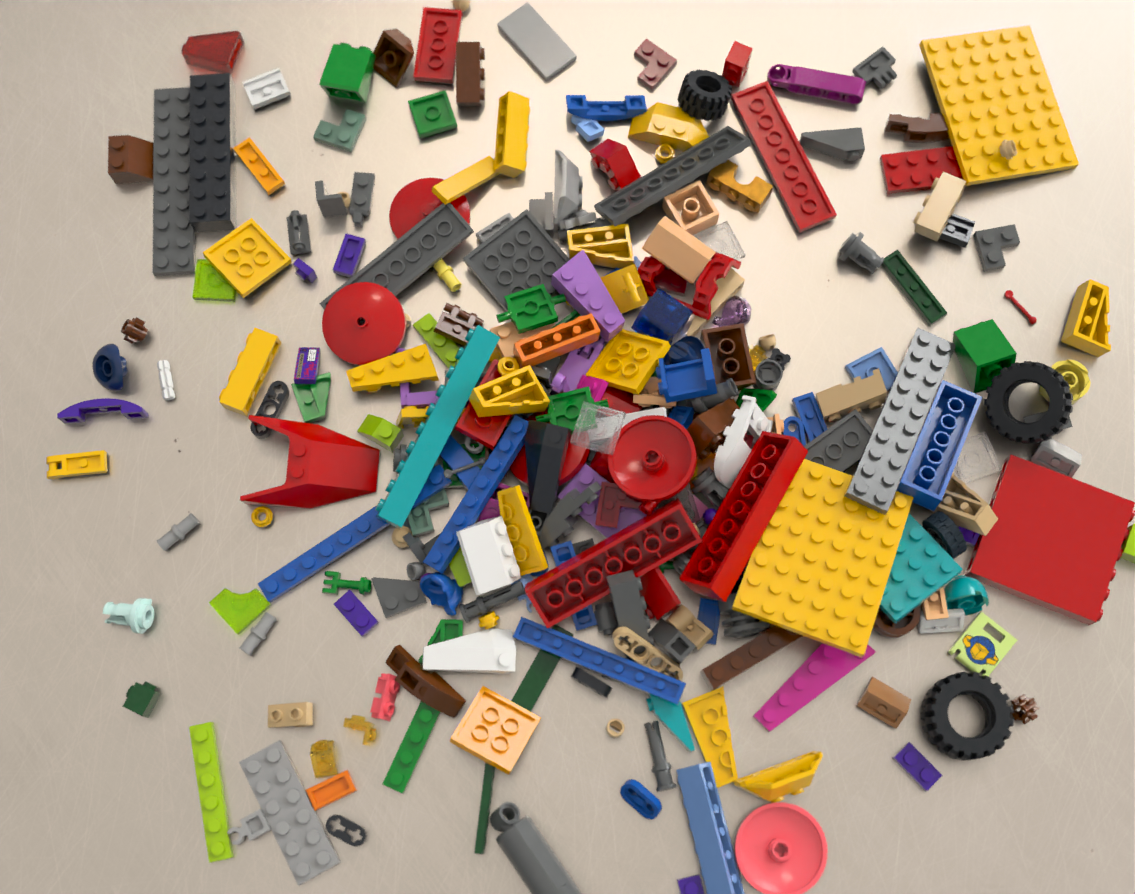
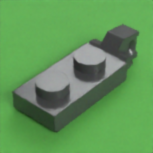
[349,172,375,227]

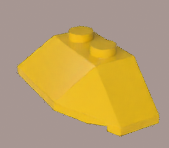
[627,102,709,152]
[733,751,823,803]

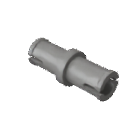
[157,513,200,551]
[239,612,277,656]

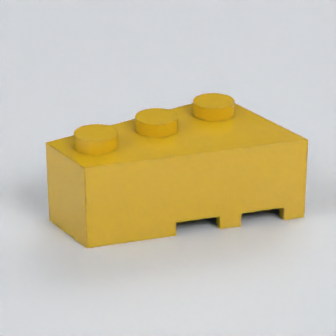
[1061,279,1111,357]

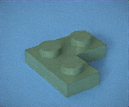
[313,109,366,152]
[408,488,450,537]

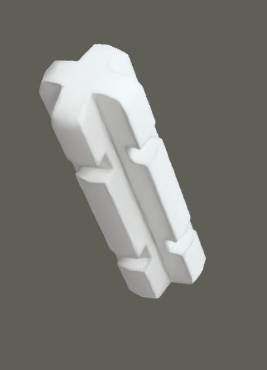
[157,360,175,401]

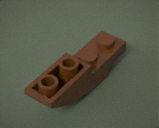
[884,113,950,143]
[385,645,466,718]

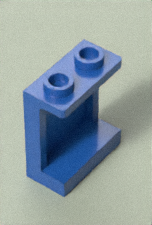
[656,348,717,403]

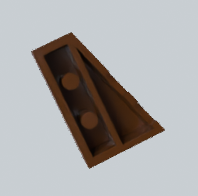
[456,42,485,106]

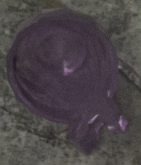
[712,296,752,327]

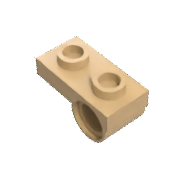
[666,604,714,650]
[268,702,313,728]

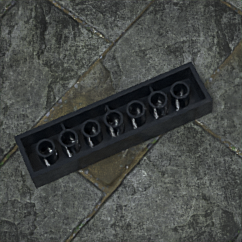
[189,73,236,232]

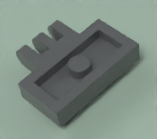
[852,46,897,89]

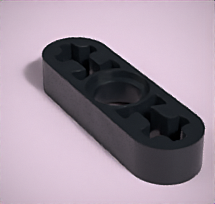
[250,381,290,439]

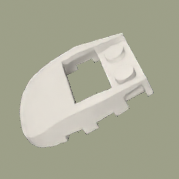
[714,395,773,488]

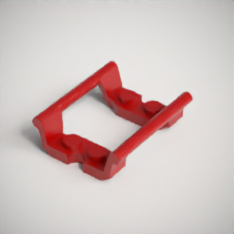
[638,252,741,320]

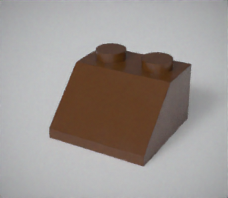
[108,135,154,184]

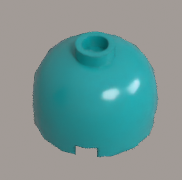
[944,575,989,616]

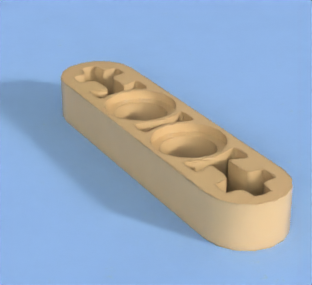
[612,627,683,681]

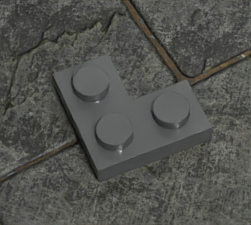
[973,224,1020,272]

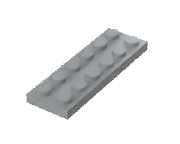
[239,740,340,886]

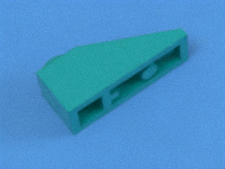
[646,693,695,752]

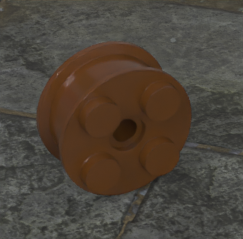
[873,605,921,638]

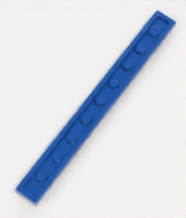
[257,464,452,603]

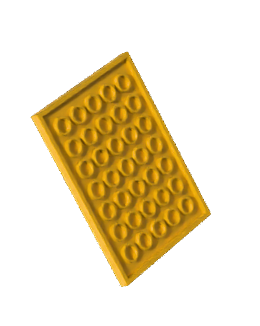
[919,25,1079,186]
[732,459,914,657]

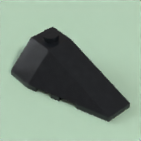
[524,419,572,514]

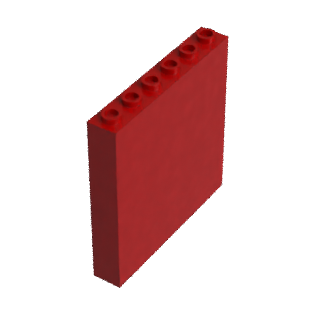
[964,454,1135,625]

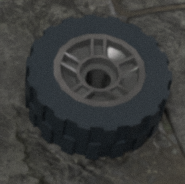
[922,511,967,559]

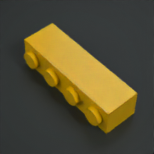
[494,91,530,178]
[219,328,281,417]

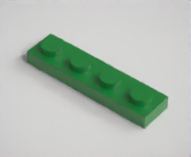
[382,701,441,794]

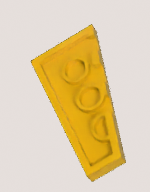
[497,485,548,576]
[682,687,738,788]

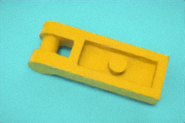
[46,450,107,480]

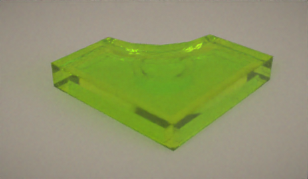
[192,259,236,302]
[209,588,271,635]

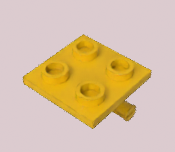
[600,264,650,314]

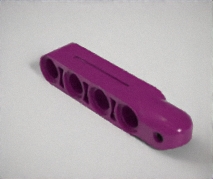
[767,64,866,104]

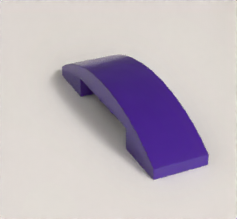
[57,398,148,424]

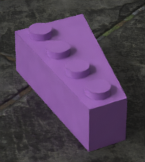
[551,250,625,342]

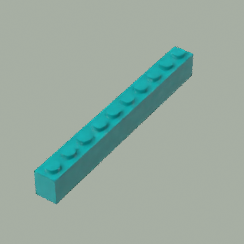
[375,325,500,528]

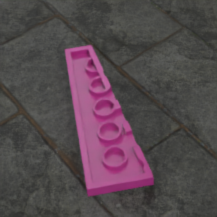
[753,643,876,732]

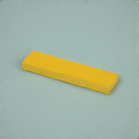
[432,155,500,205]

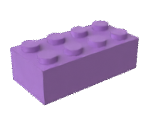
[558,463,647,538]

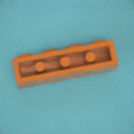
[513,313,601,369]

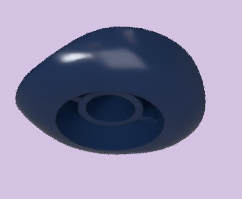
[663,336,705,365]
[92,344,128,391]

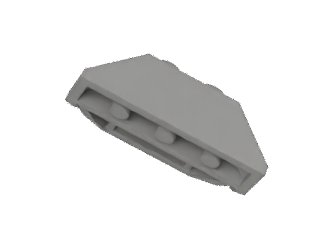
[553,149,583,232]

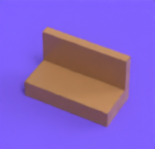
[857,676,911,729]

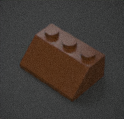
[700,323,756,391]

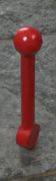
[1004,290,1037,324]

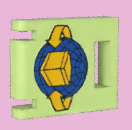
[948,612,1017,676]

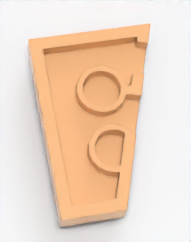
[490,321,555,365]

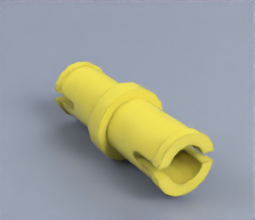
[433,259,462,292]

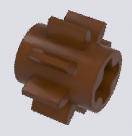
[121,317,148,344]
[1010,694,1040,724]

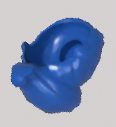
[420,572,463,616]

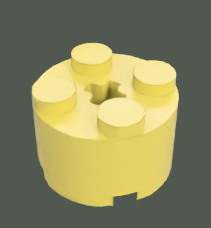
[1039,359,1091,405]

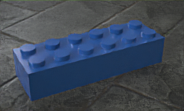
[896,380,983,511]

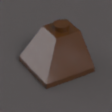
[373,28,414,87]

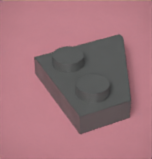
[371,577,427,618]

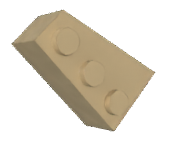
[913,172,966,241]
[815,368,887,423]
[931,473,998,536]

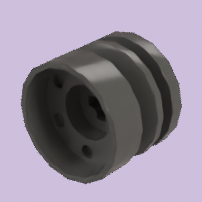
[717,592,770,638]

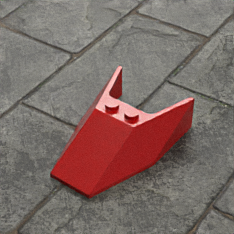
[240,415,380,509]

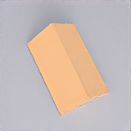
[641,217,715,285]

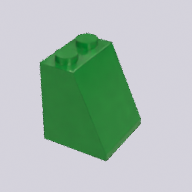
[319,43,376,103]
[953,319,1017,393]

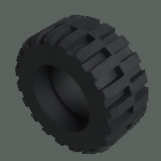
[984,361,1073,444]
[921,672,1014,760]

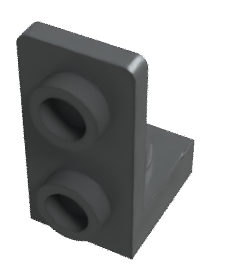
[531,355,562,388]
[403,532,441,565]

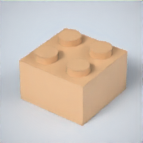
[662,180,720,236]

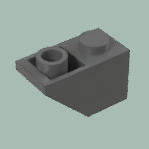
[648,619,696,665]

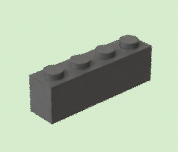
[606,570,655,662]

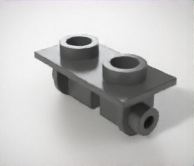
[286,210,311,255]

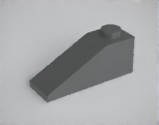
[799,127,865,161]

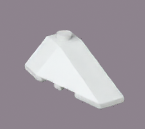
[422,628,516,674]

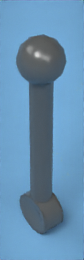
[444,457,487,479]

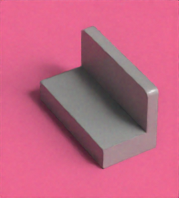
[1030,438,1082,478]

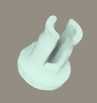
[102,598,154,634]

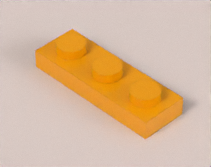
[233,137,285,195]

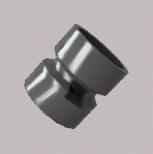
[753,359,783,391]

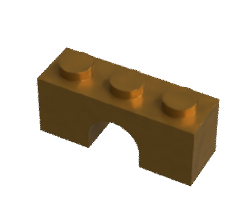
[707,160,773,213]

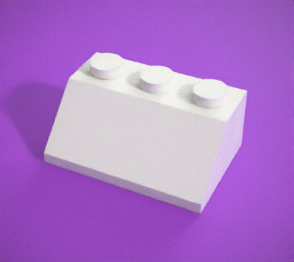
[456,516,521,595]

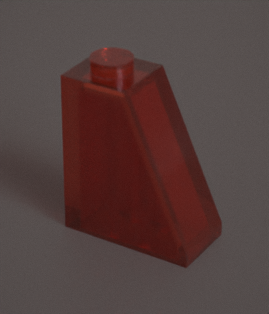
[181,31,244,75]

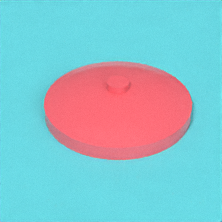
[734,802,828,894]

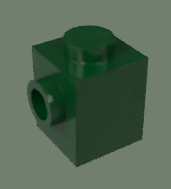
[123,681,161,718]

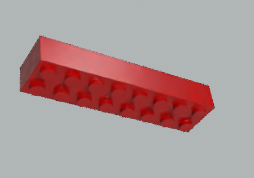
[679,431,808,602]
[525,498,702,629]

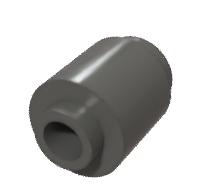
[594,602,618,636]

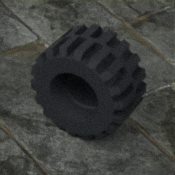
[677,69,732,121]

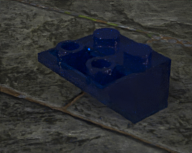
[631,288,693,346]

